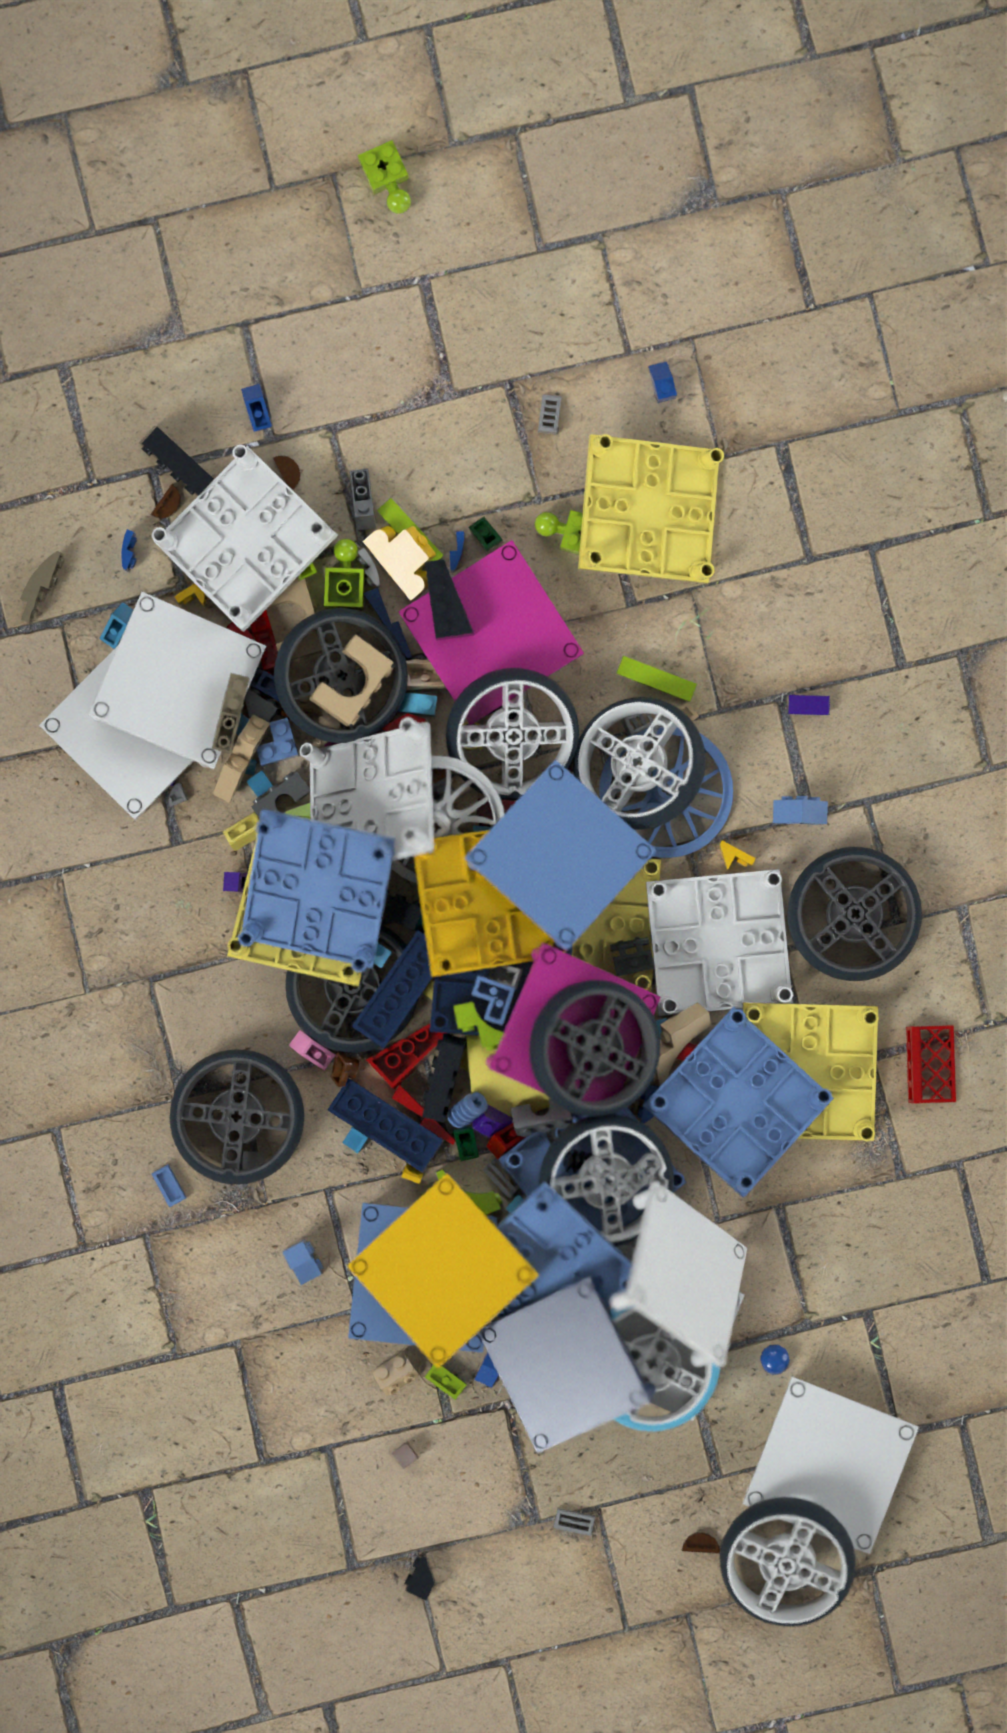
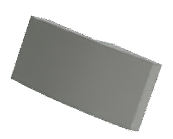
[358,548,380,588]

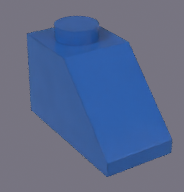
[648,361,677,403]
[241,384,272,432]
[474,1351,499,1388]

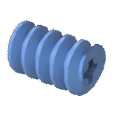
[447,1092,488,1128]

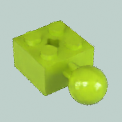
[358,140,411,214]
[535,510,583,555]
[324,538,365,610]

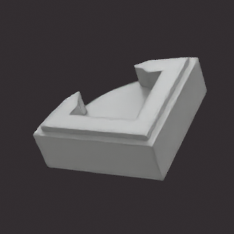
[168,782,188,807]

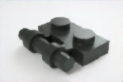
[610,936,655,976]

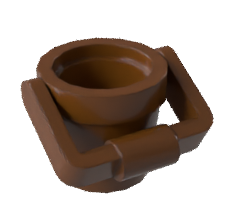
[331,1051,359,1087]

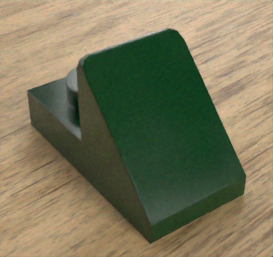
[468,516,503,552]
[453,1126,479,1161]

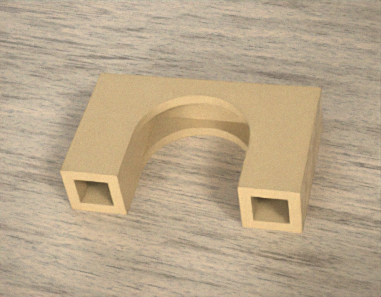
[266,578,328,661]
[309,635,393,726]

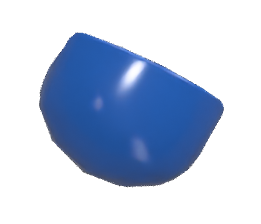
[760,1344,790,1375]

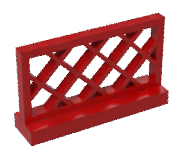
[906,1025,956,1104]

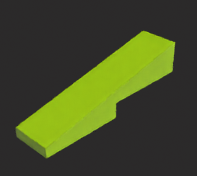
[377,498,443,561]
[616,656,697,702]

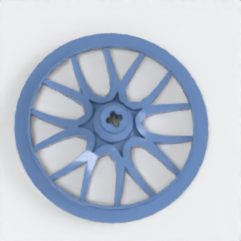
[599,726,733,858]

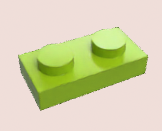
[425,1364,467,1400]

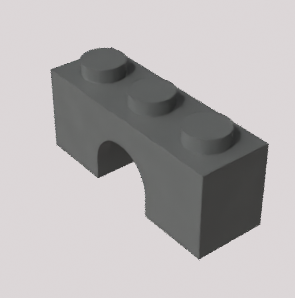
[251,772,310,818]
[511,1100,574,1137]

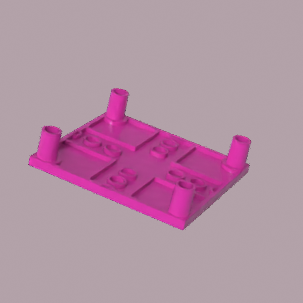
[398,540,584,725]
[486,943,661,1101]

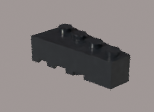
[139,426,214,496]
[425,559,474,641]
[382,890,425,934]
[422,1033,466,1123]

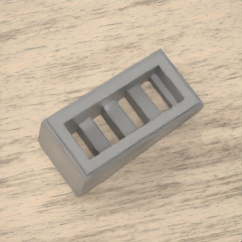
[538,394,561,435]
[621,713,657,736]

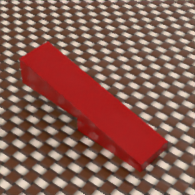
[251,609,278,673]
[392,1085,456,1145]

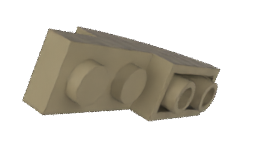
[20,551,64,624]
[212,673,250,754]

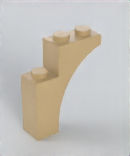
[213,715,270,803]
[652,1002,711,1086]

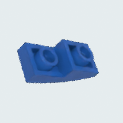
[121,529,137,572]

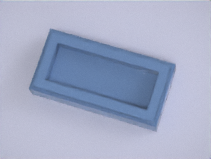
[151,1164,187,1208]

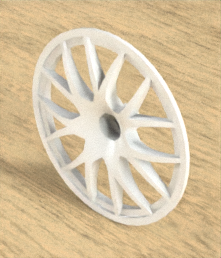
[391,756,505,884]

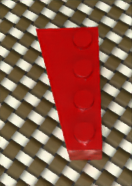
[366,1024,448,1089]

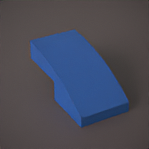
[450,531,464,572]

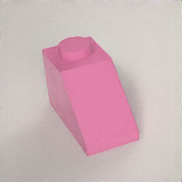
[289,1030,335,1071]

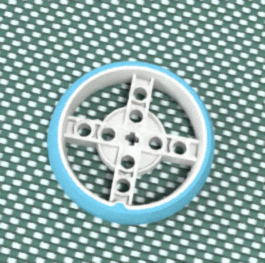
[609,1306,720,1431]

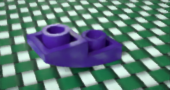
[788,694,830,715]

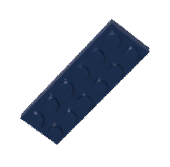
[352,931,433,1048]
[328,1078,444,1173]

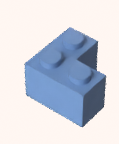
[257,718,299,766]
[773,796,828,825]
[471,976,515,1026]
[282,1239,324,1285]

